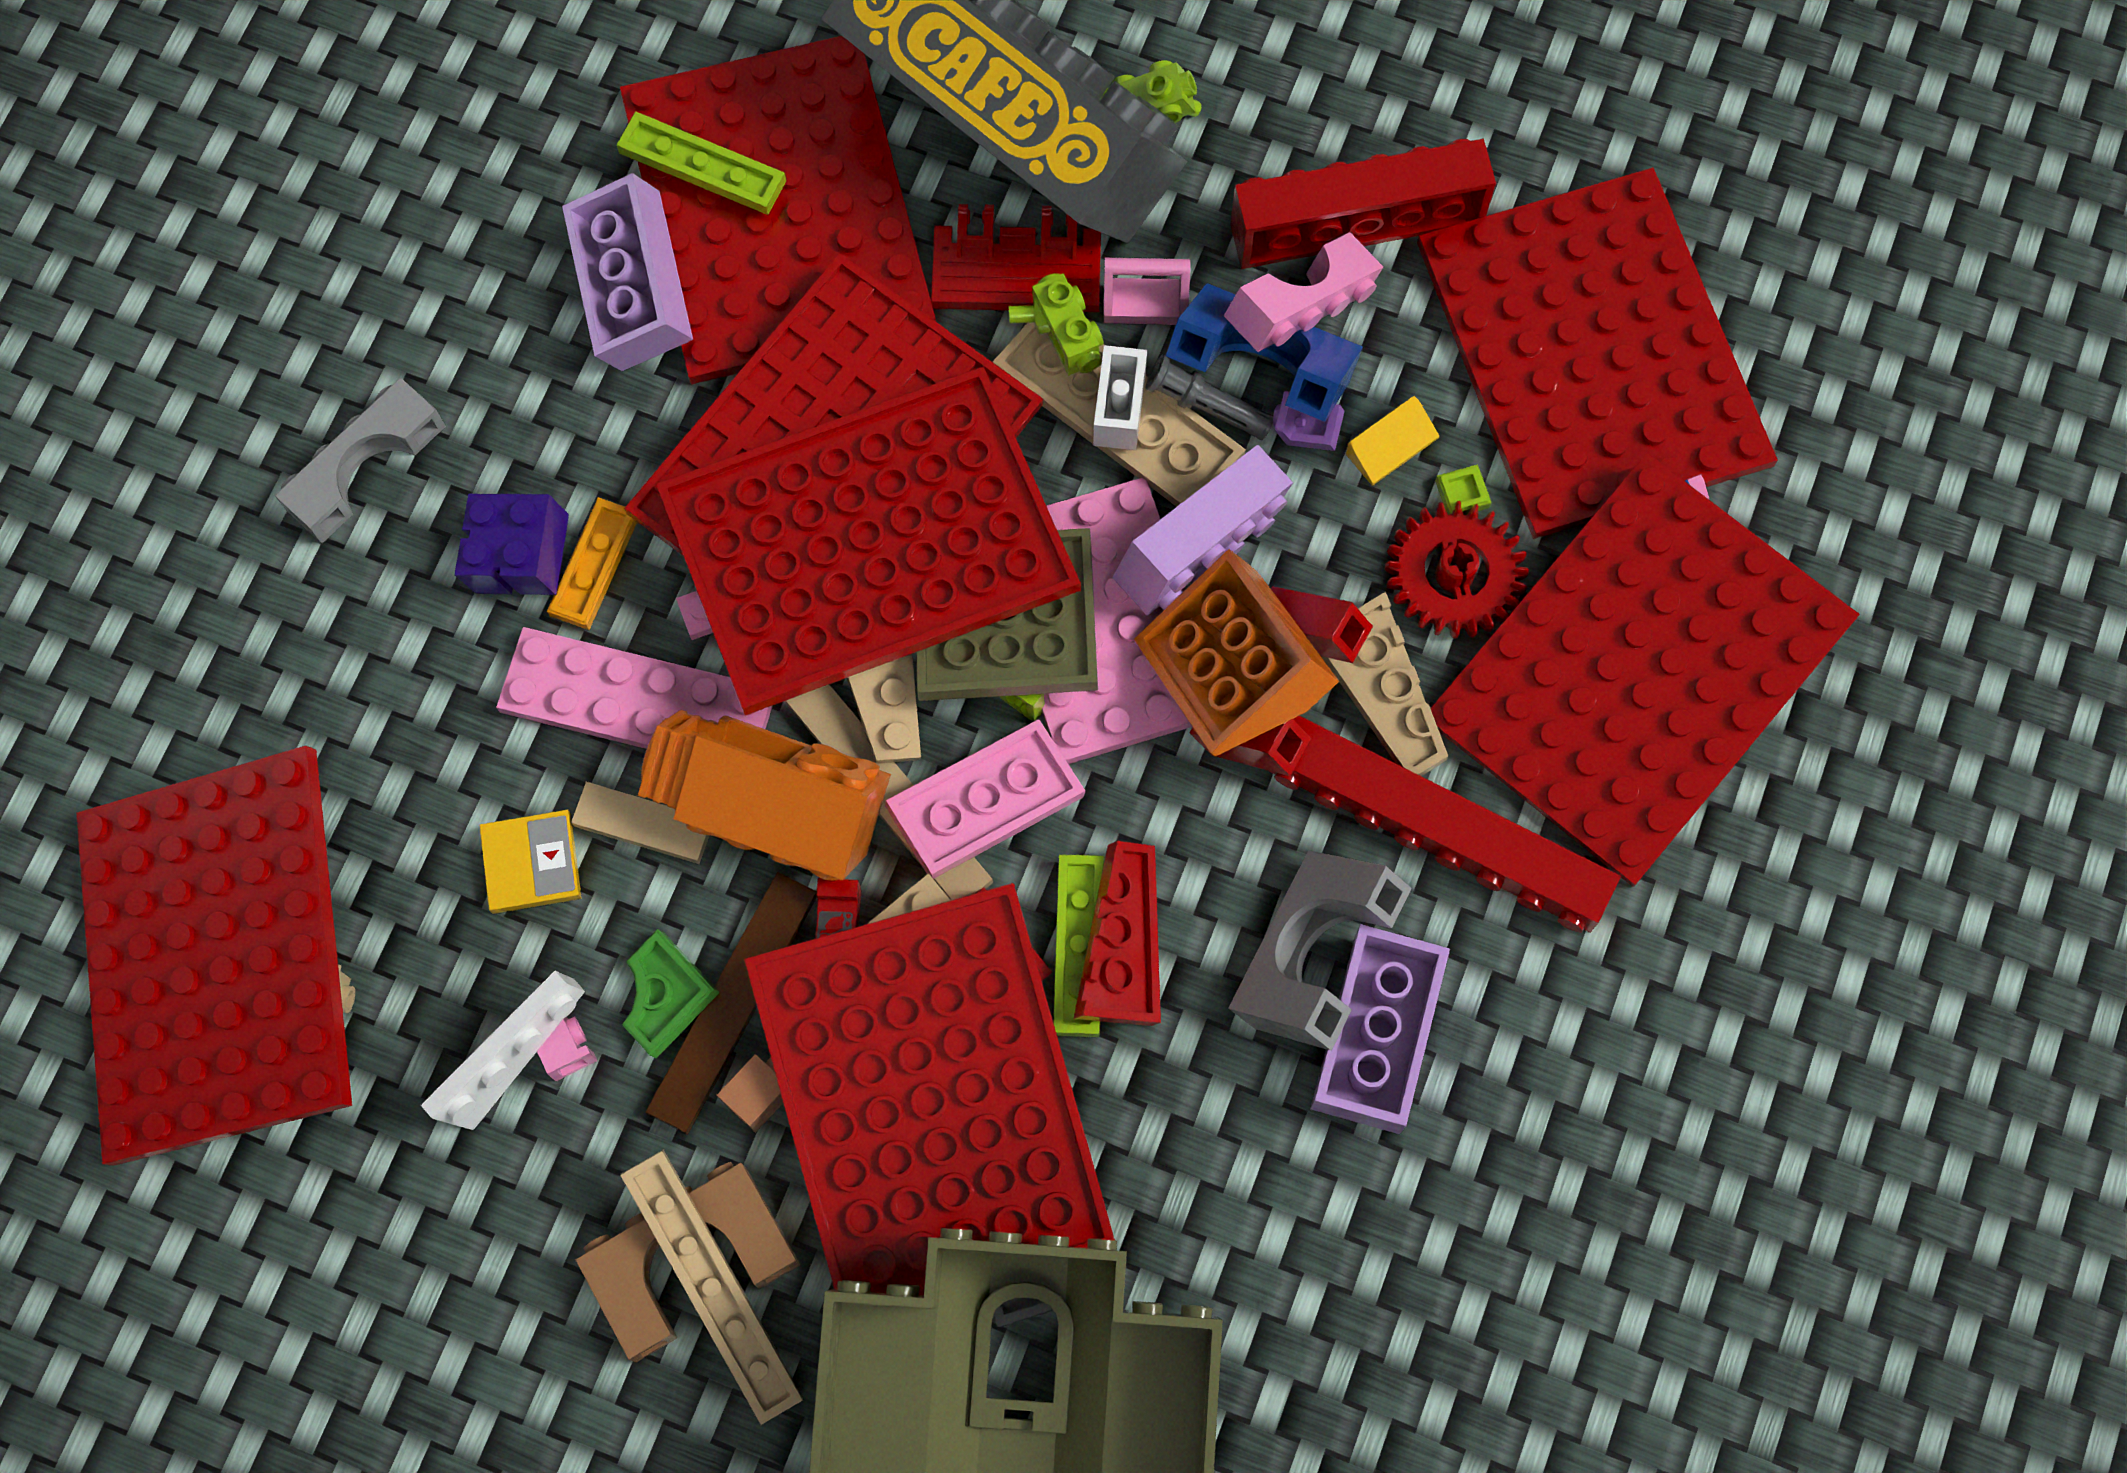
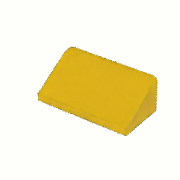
[1346,396,1439,486]

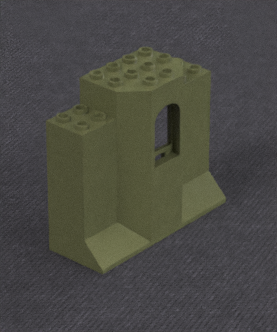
[809,1228,1223,1473]

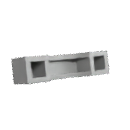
[275,377,446,543]

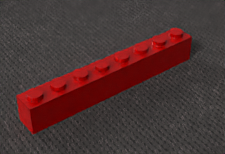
[1269,716,1621,933]

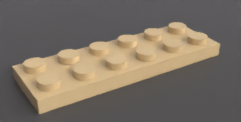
[993,323,1246,507]

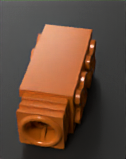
[638,709,891,881]

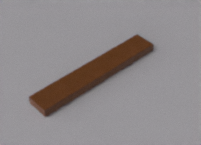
[646,872,817,1135]

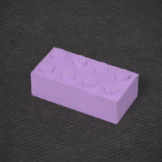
[562,173,693,371]
[1112,445,1293,616]
[1310,924,1450,1134]

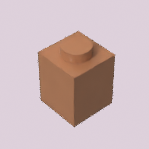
[717,1054,783,1133]

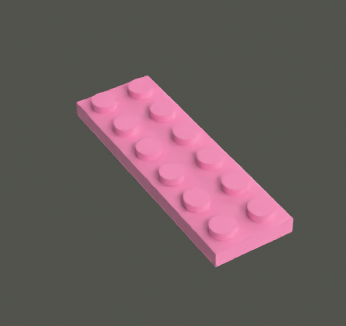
[496,627,773,749]

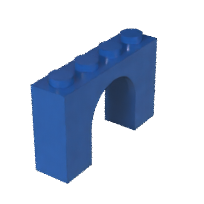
[1166,283,1363,422]

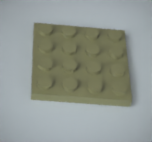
[917,528,1098,701]

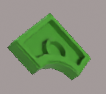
[622,929,720,1058]

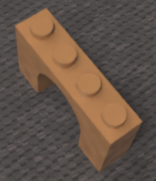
[575,1162,800,1363]

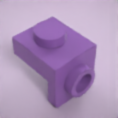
[1273,391,1345,451]

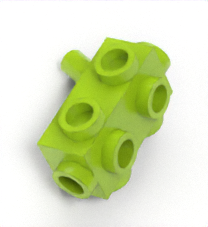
[1103,60,1201,123]
[1009,273,1104,376]

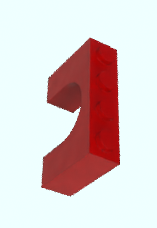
[1189,586,1373,776]

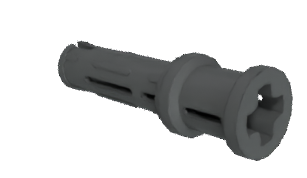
[1146,355,1273,440]

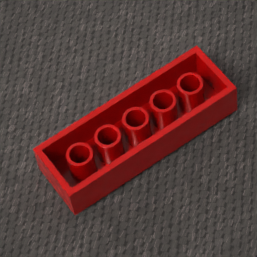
[1230,138,1496,269]

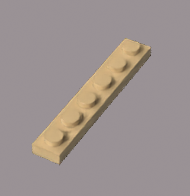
[621,1149,803,1425]

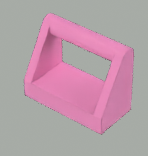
[1104,257,1190,325]

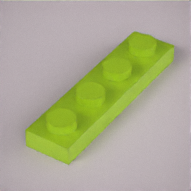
[616,111,786,215]
[1054,855,1104,1037]

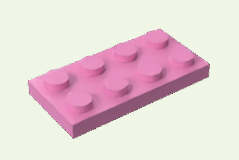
[885,719,1085,879]

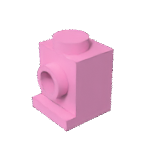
[537,1016,597,1081]

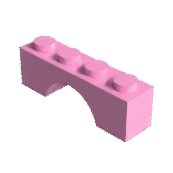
[1224,232,1383,352]

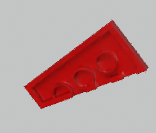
[1073,841,1161,1026]

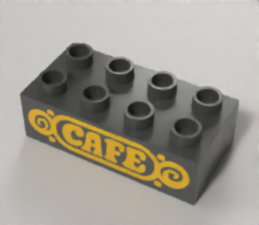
[821,0,1188,243]

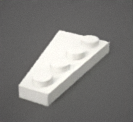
[421,971,585,1130]

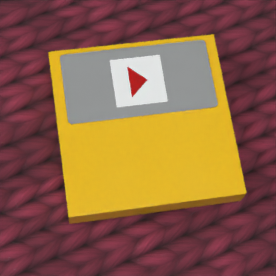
[480,810,582,914]

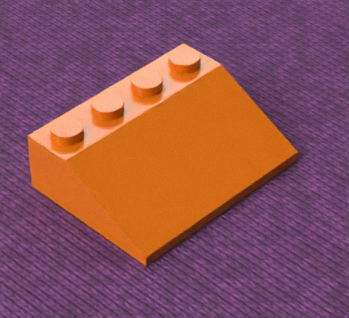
[1134,549,1340,757]

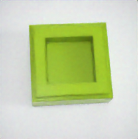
[1435,464,1492,515]

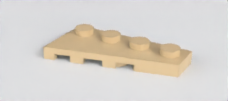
[1322,592,1448,776]
[846,654,921,763]

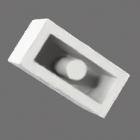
[1093,345,1147,450]

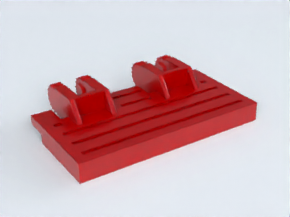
[931,204,1101,312]

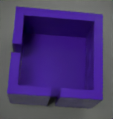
[454,494,569,595]

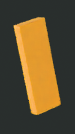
[547,497,637,630]

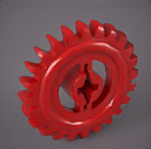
[1385,501,1529,639]

